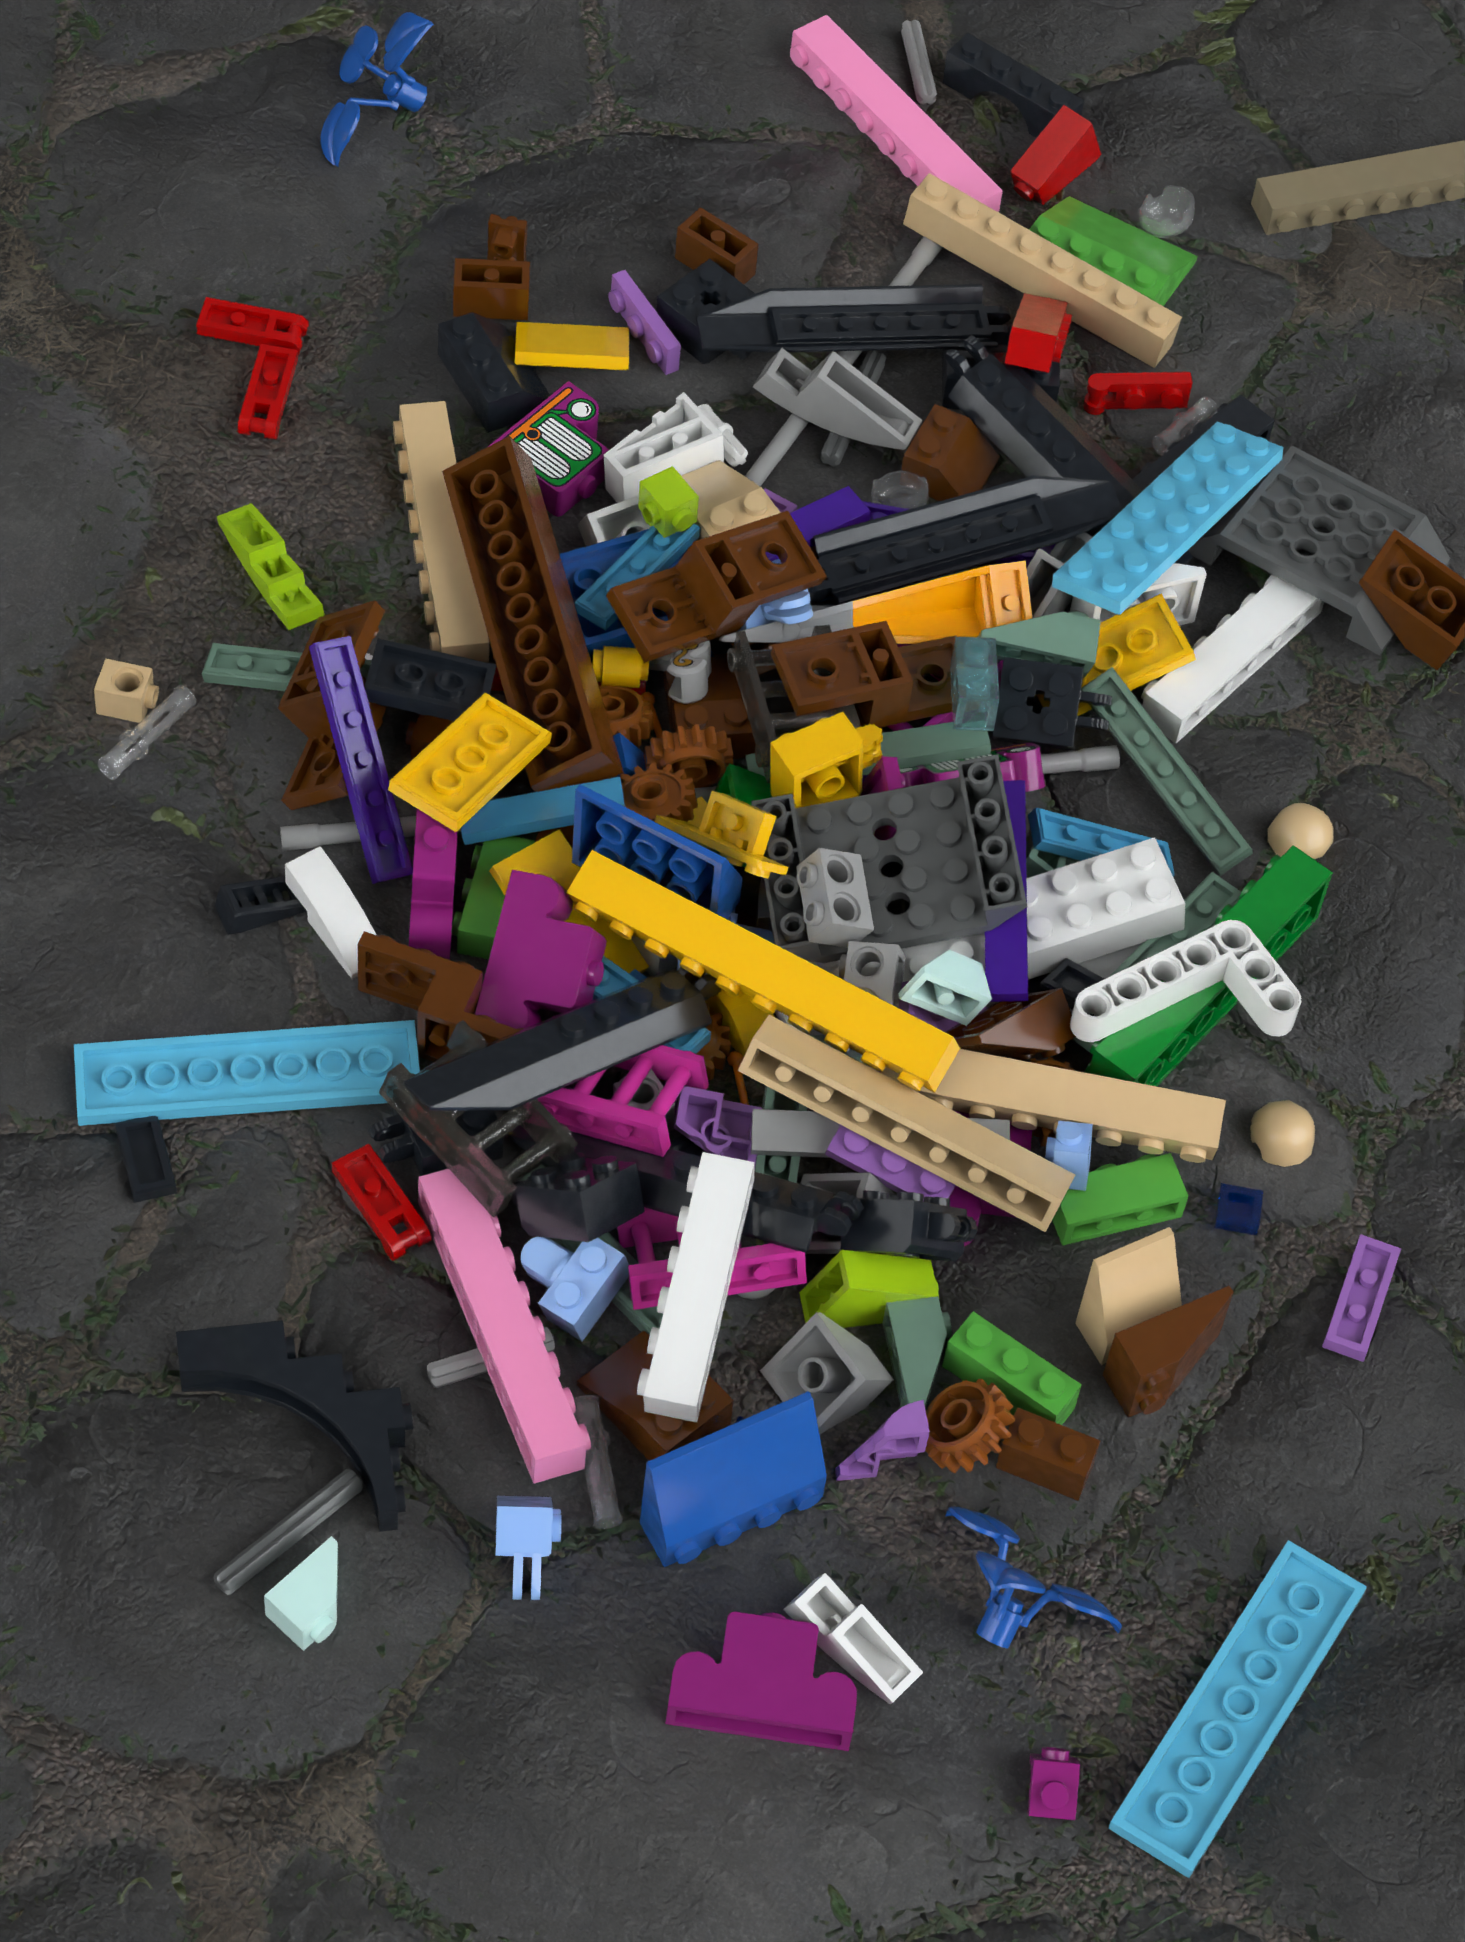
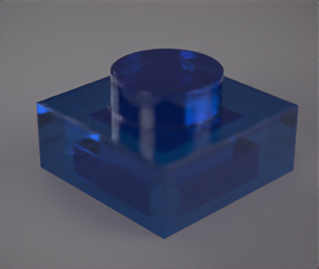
[1214,1183,1263,1235]

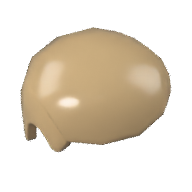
[1268,803,1333,859]
[1250,1100,1315,1167]

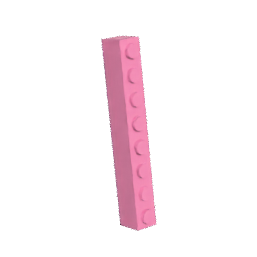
[790,15,1003,212]
[418,1164,591,1484]

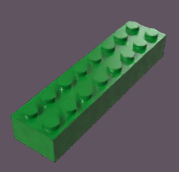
[1084,845,1333,1087]

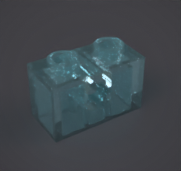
[950,636,999,731]

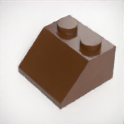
[899,404,1000,501]

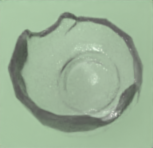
[1138,185,1195,238]
[871,470,929,509]

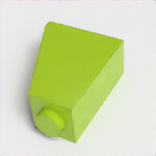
[799,1250,939,1328]

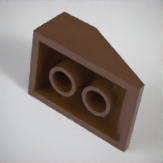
[1358,529,1465,670]
[662,653,759,759]
[945,988,1076,1061]
[1103,1286,1234,1418]
[576,1331,734,1461]

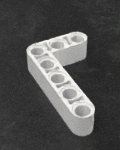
[1070,920,1301,1042]

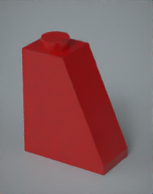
[1010,105,1101,205]

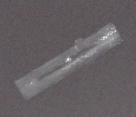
[97,685,197,780]
[573,1395,623,1529]

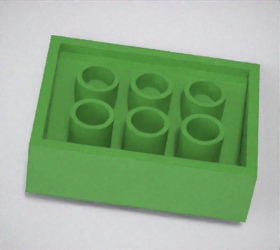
[1029,196,1197,306]

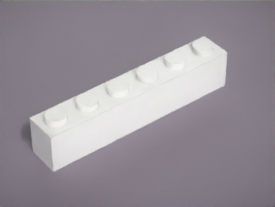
[1141,574,1324,743]
[637,1152,754,1422]

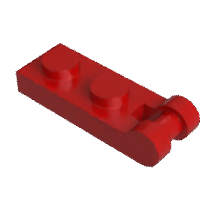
[196,297,309,355]
[238,344,298,440]
[1083,372,1193,415]
[332,1143,432,1261]

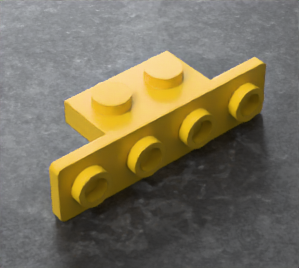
[654,791,789,879]

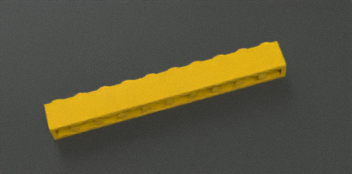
[566,850,960,1093]

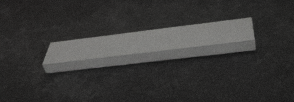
[751,1109,1010,1158]

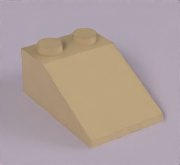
[682,460,781,541]
[1075,1227,1182,1365]

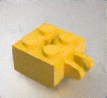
[770,712,883,808]

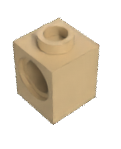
[94,659,159,724]

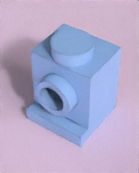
[1045,1120,1093,1191]

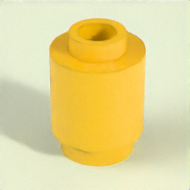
[592,646,649,688]

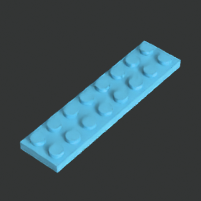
[1052,421,1283,615]
[74,1020,420,1126]
[1108,1540,1367,1878]

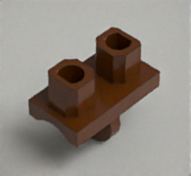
[487,214,527,261]

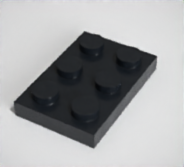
[365,638,496,721]

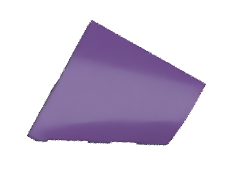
[674,1086,762,1170]
[835,1400,930,1481]

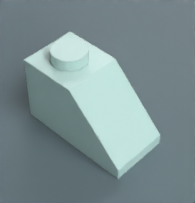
[898,950,992,1026]
[264,1536,338,1651]

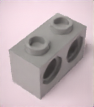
[796,848,874,948]
[839,941,906,1008]

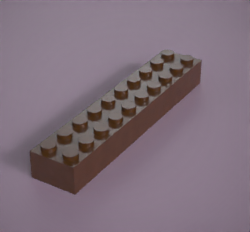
[442,436,624,792]

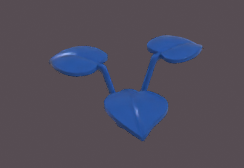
[321,12,434,167]
[946,1506,1122,1648]

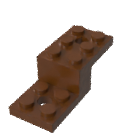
[606,511,827,663]
[278,600,387,810]
[771,621,983,728]
[357,931,524,1064]

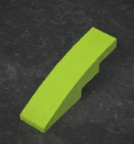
[217,503,324,630]

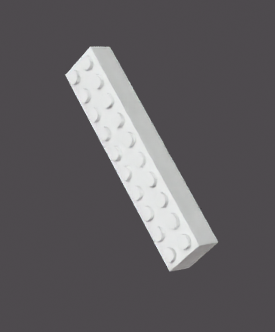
[775,837,1185,1035]

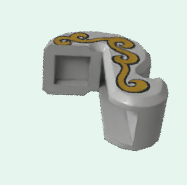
[649,641,712,704]

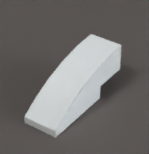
[285,846,376,979]
[783,1573,923,1704]

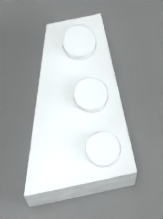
[604,392,724,503]

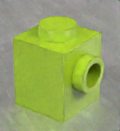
[638,466,699,538]

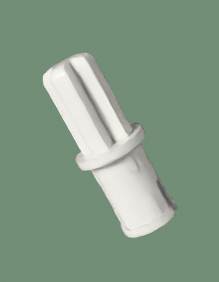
[698,404,748,467]

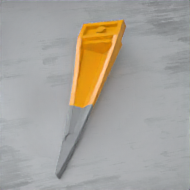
[719,561,1032,645]

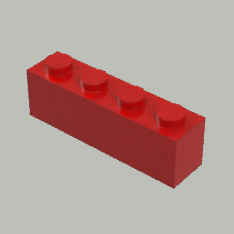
[1004,293,1072,373]

